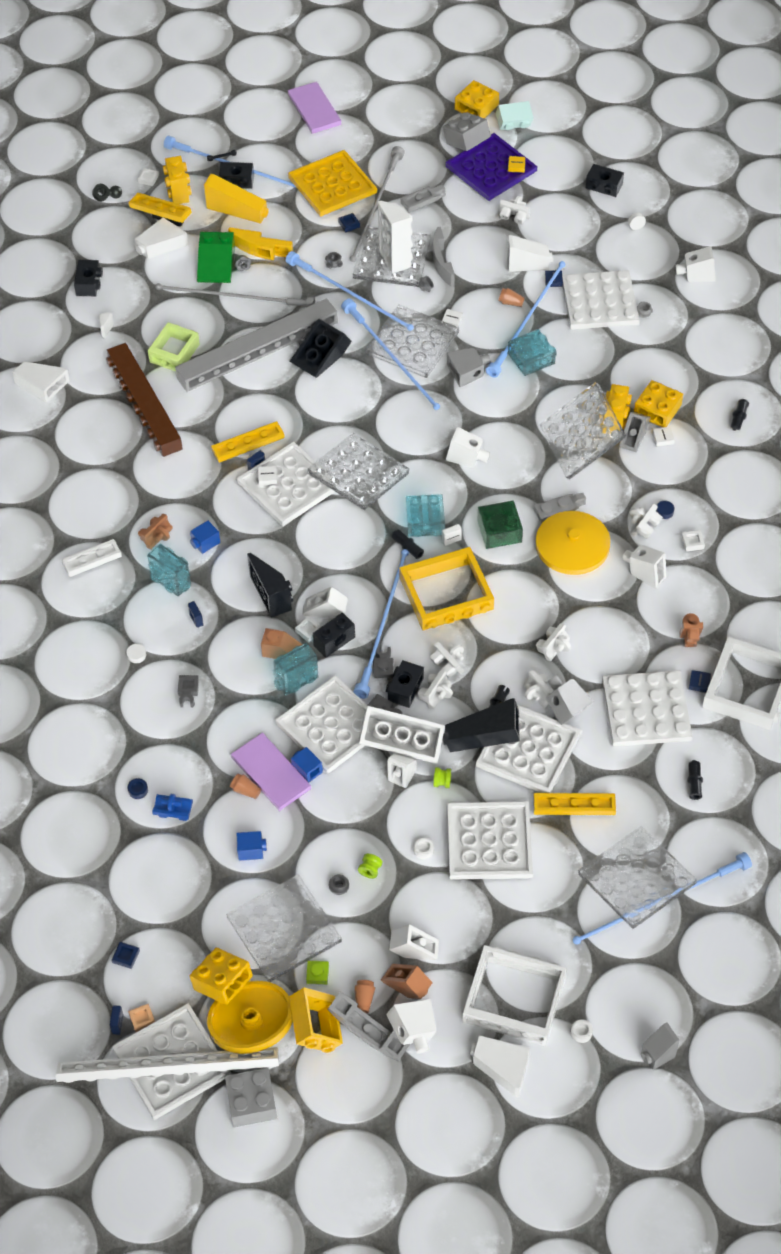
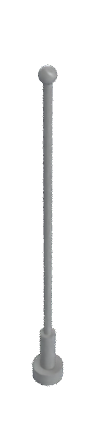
[350,146,405,262]
[155,283,315,307]

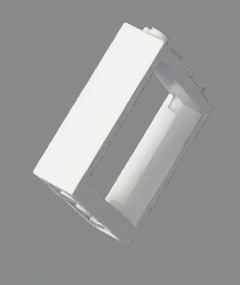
[702,637,781,730]
[462,945,567,1046]

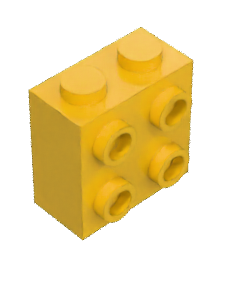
[455,80,499,118]
[163,156,192,204]
[634,380,683,428]
[601,384,632,437]
[189,947,253,1005]

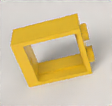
[289,987,343,1053]

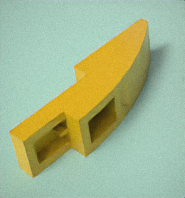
[228,227,293,260]

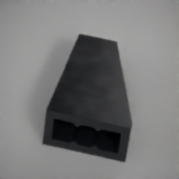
[442,698,520,752]

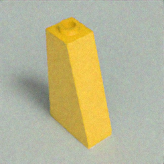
[204,174,269,224]

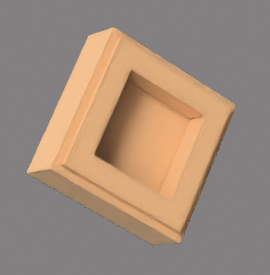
[128,1004,155,1032]

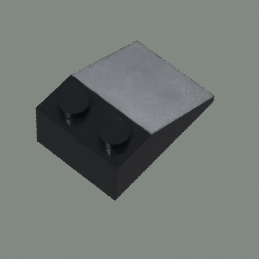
[290,318,352,378]
[247,553,293,618]

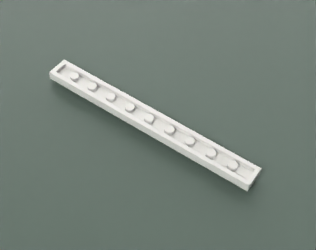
[56,1047,279,1083]

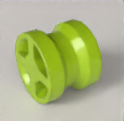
[434,767,452,789]
[358,853,383,879]

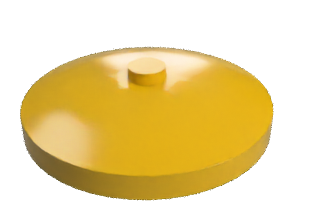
[536,511,610,575]
[207,981,293,1054]

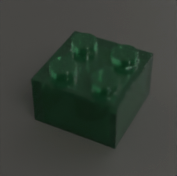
[477,500,523,549]

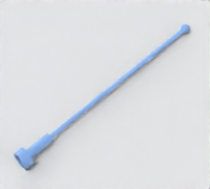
[164,135,296,187]
[286,251,414,331]
[486,261,565,378]
[341,299,440,410]
[353,549,409,699]
[573,852,752,945]

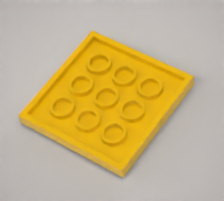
[288,150,377,217]

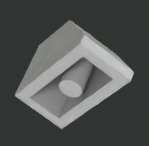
[619,412,651,452]
[641,1022,679,1070]

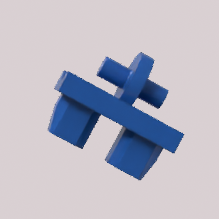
[152,793,193,821]

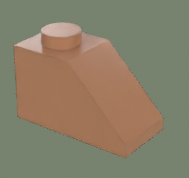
[261,628,304,663]
[381,964,433,999]

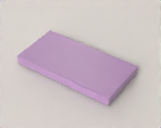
[288,82,341,134]
[231,733,311,811]

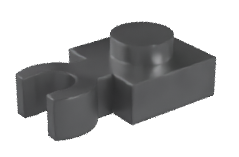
[374,647,393,678]
[178,675,199,708]
[367,694,402,714]

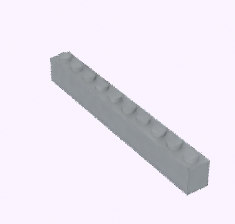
[175,298,338,392]

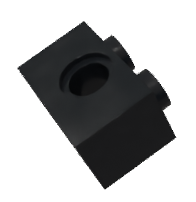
[219,162,254,189]
[585,164,624,197]
[74,260,103,297]
[313,612,355,658]
[386,660,424,708]

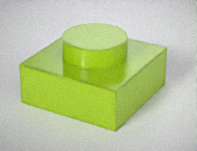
[306,961,329,985]

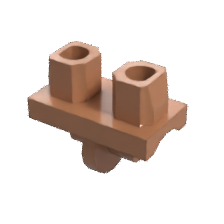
[138,514,173,549]
[679,613,703,647]

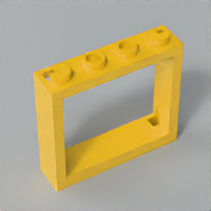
[399,547,494,631]

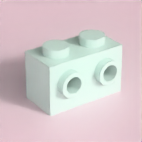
[496,101,534,130]

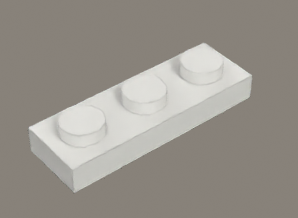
[62,539,122,577]

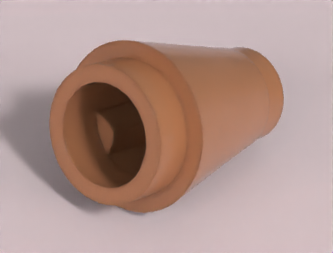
[498,288,525,307]
[230,773,262,799]
[354,980,376,1013]

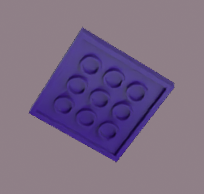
[446,133,538,201]

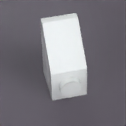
[303,587,348,619]
[388,753,417,788]
[389,924,439,960]

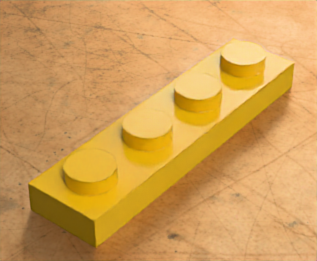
[128,193,192,223]
[211,421,285,463]
[534,793,616,815]

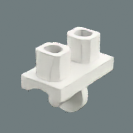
[500,196,530,225]
[630,504,663,539]
[536,623,571,661]
[430,641,464,678]
[418,670,453,709]
[524,670,554,709]

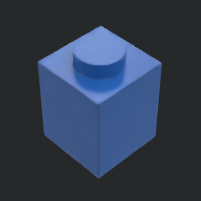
[190,520,220,554]
[291,747,323,783]
[237,831,267,861]

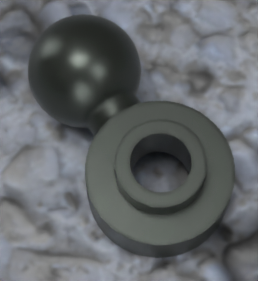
[92,184,122,202]

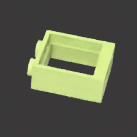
[148,322,200,371]

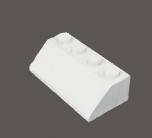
[378,201,413,273]
[359,706,445,764]

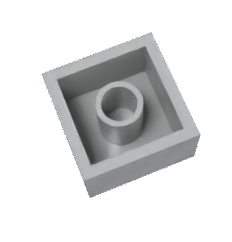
[443,112,491,151]
[225,1068,277,1127]

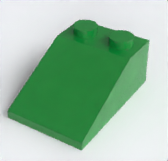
[197,232,235,283]

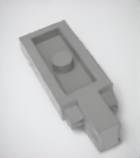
[401,185,446,213]
[534,493,586,523]

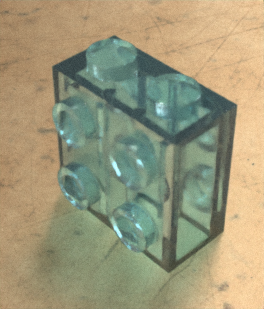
[508,329,557,376]
[406,494,445,537]
[147,543,191,597]
[272,643,319,696]

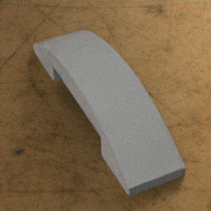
[433,227,455,286]
[328,991,410,1061]

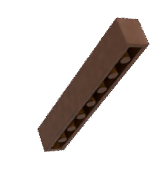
[106,343,183,457]

